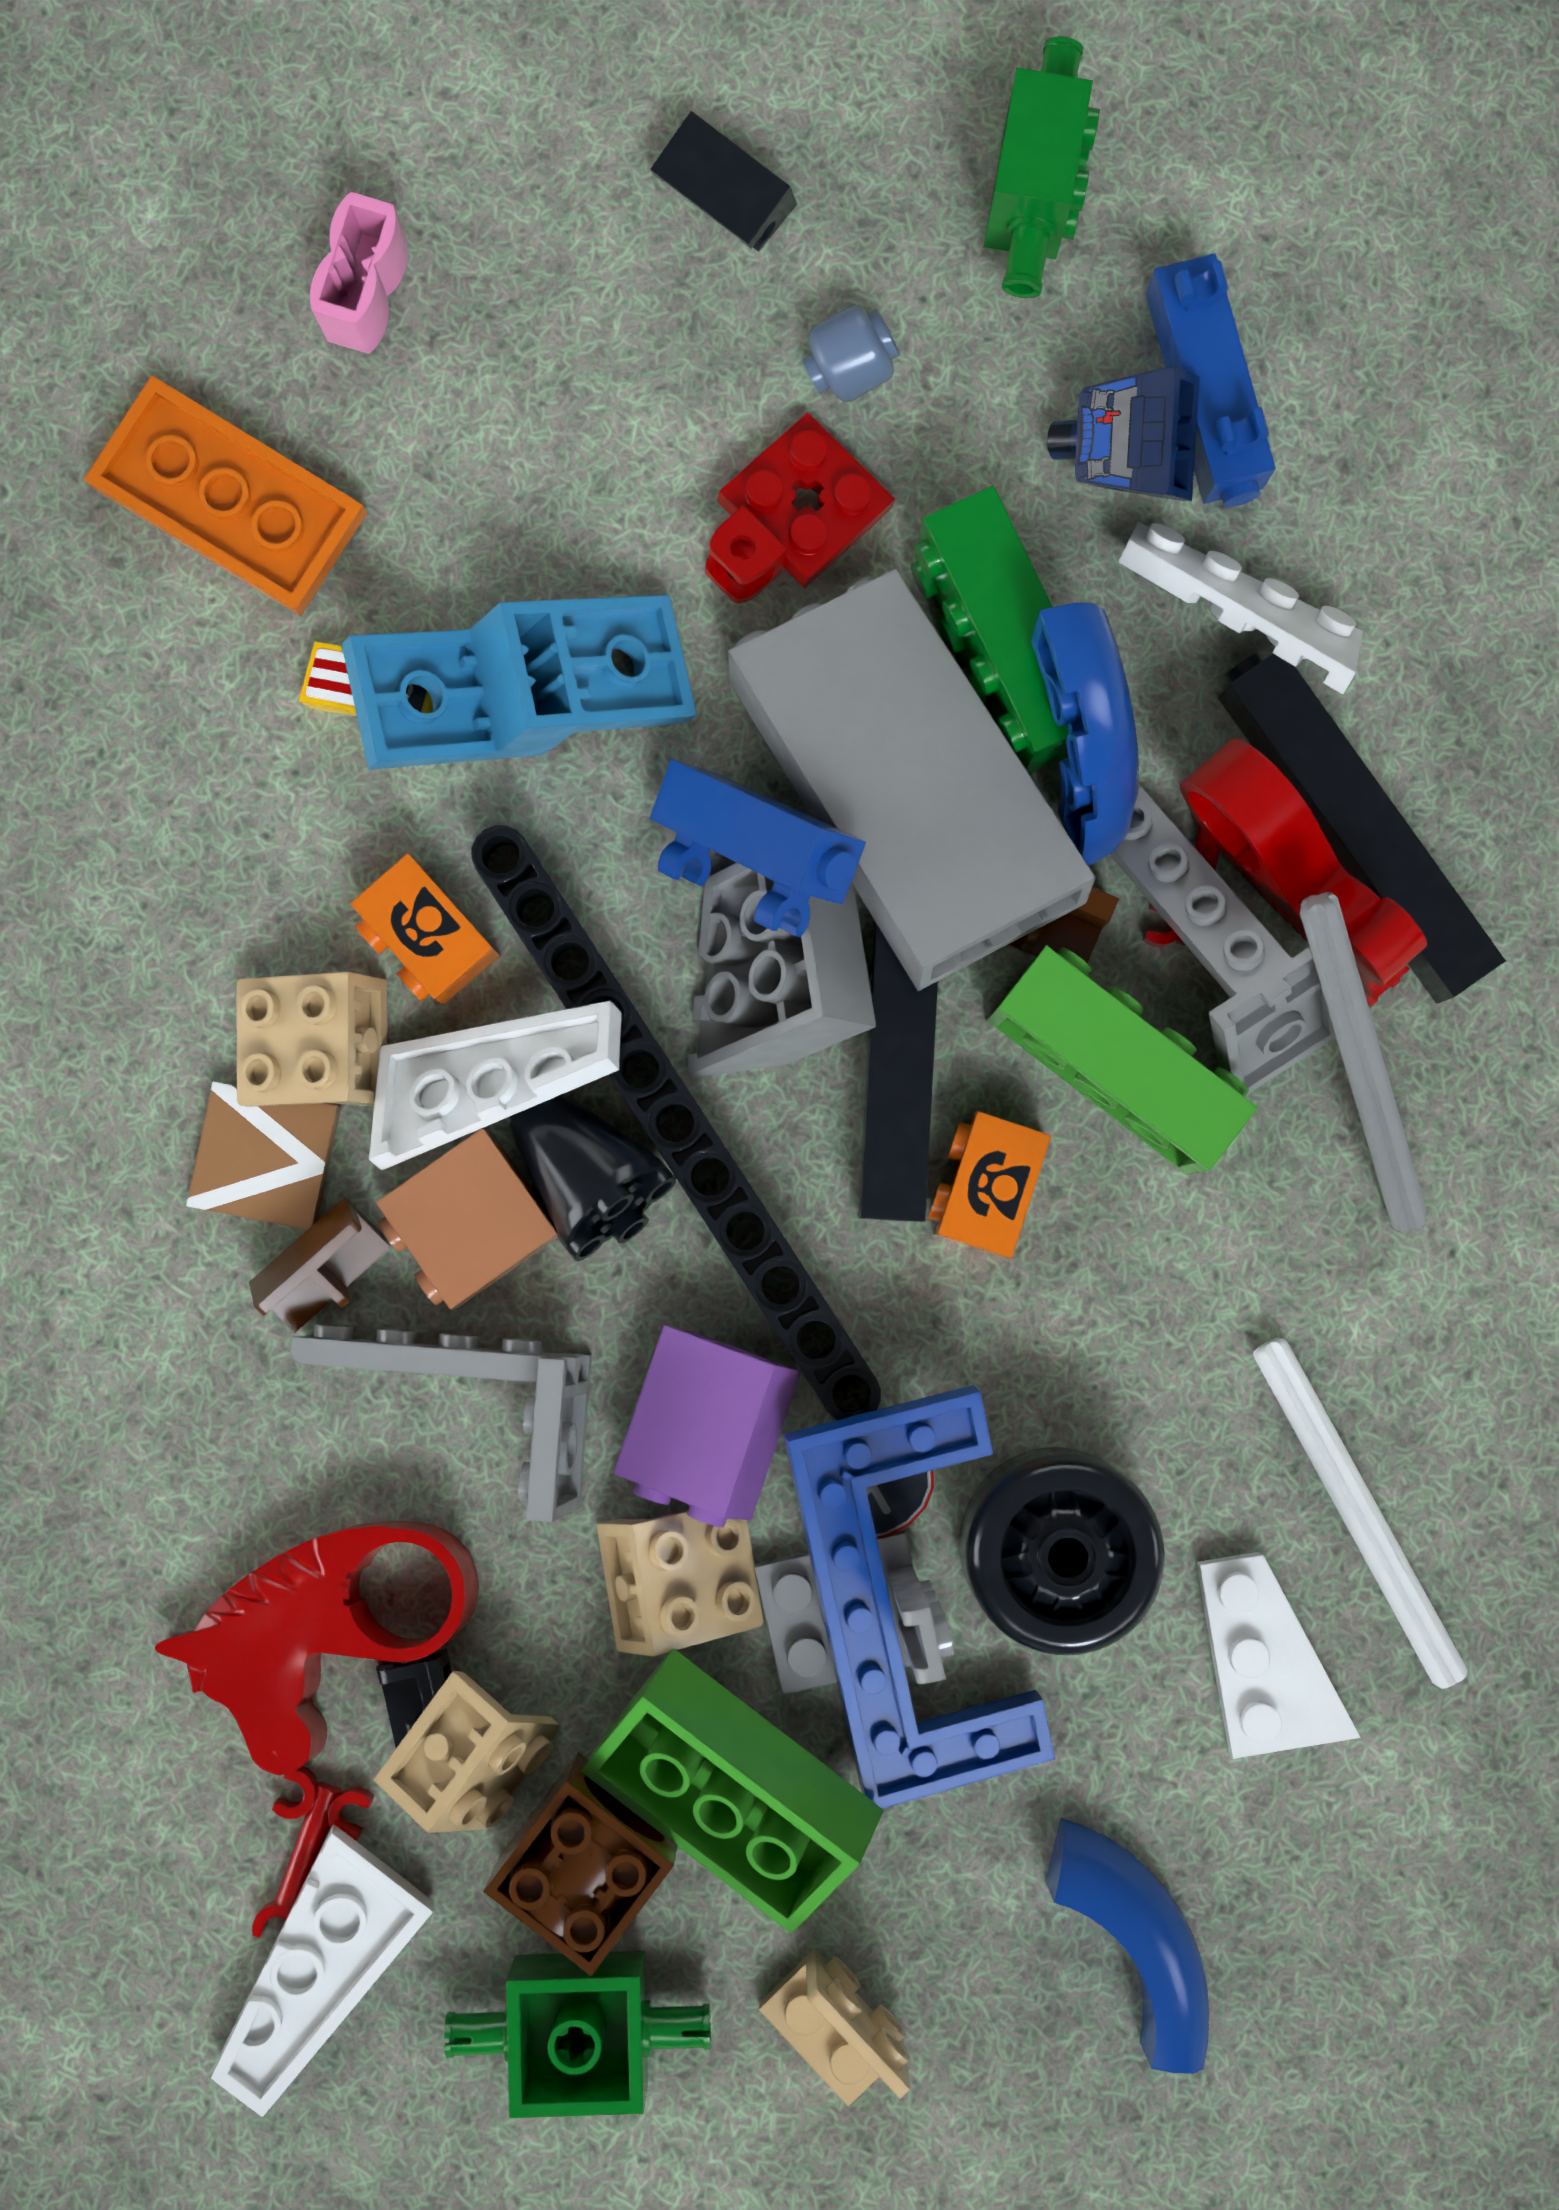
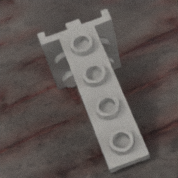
[1110,787,1336,1095]
[290,1324,592,1522]
[755,1531,954,1695]

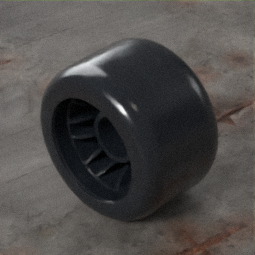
[959,1447,1165,1655]

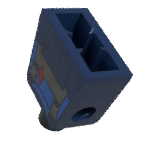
[1047,367,1200,501]

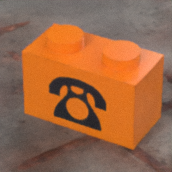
[350,853,500,1006]
[927,1111,1052,1259]

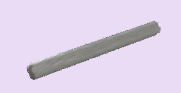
[1300,892,1427,1233]

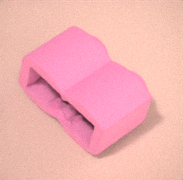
[310,192,408,354]

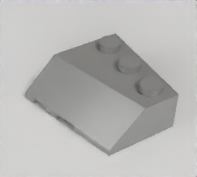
[687,863,876,1078]

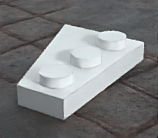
[1196,1552,1361,1759]

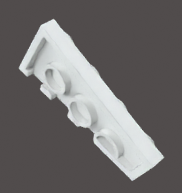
[1118,522,1363,694]
[369,1001,622,1170]
[211,1824,434,2117]

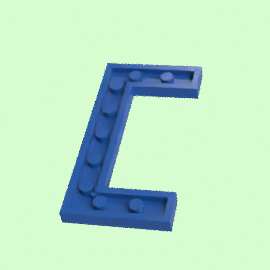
[783,1385,1055,1809]

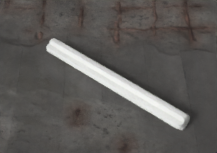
[1253,1338,1468,1689]

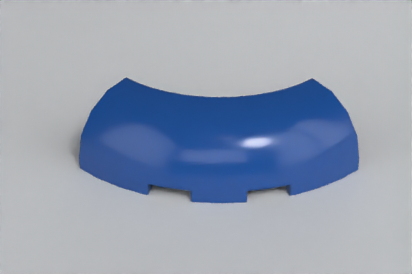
[1031,602,1139,866]
[1045,1818,1209,2074]

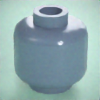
[802,304,900,402]

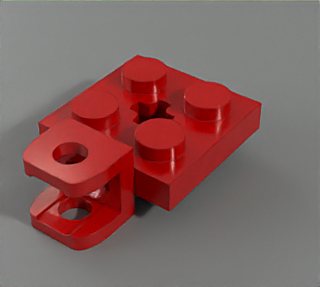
[705,412,895,604]

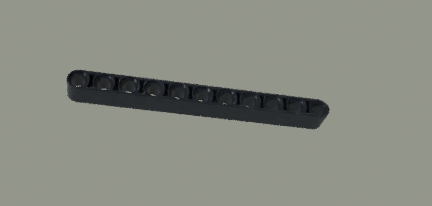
[471,825,881,1420]

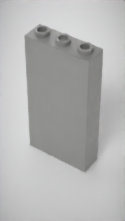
[728,569,1095,991]

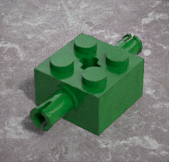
[983,36,1100,298]
[444,1951,711,2118]

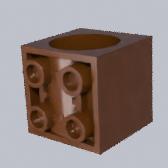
[483,1752,677,1976]

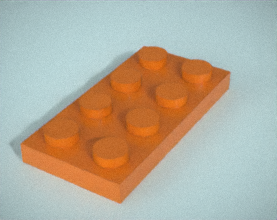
[84,375,368,617]

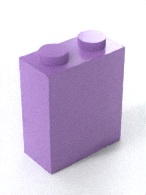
[613,1325,801,1527]

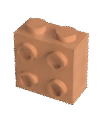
[376,1128,558,1309]

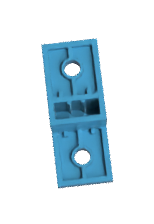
[341,595,697,770]

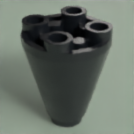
[509,1093,676,1261]

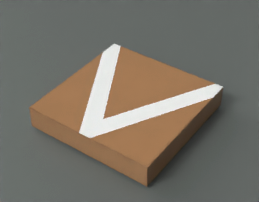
[186,1081,341,1230]

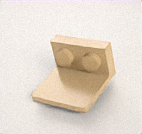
[236,972,388,1107]
[596,1510,764,1657]
[373,1671,560,1833]
[759,1948,911,2107]

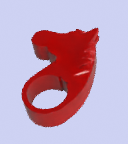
[1180,738,1427,1008]
[155,1520,479,1775]

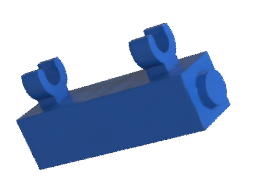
[1145,253,1276,507]
[649,759,866,937]

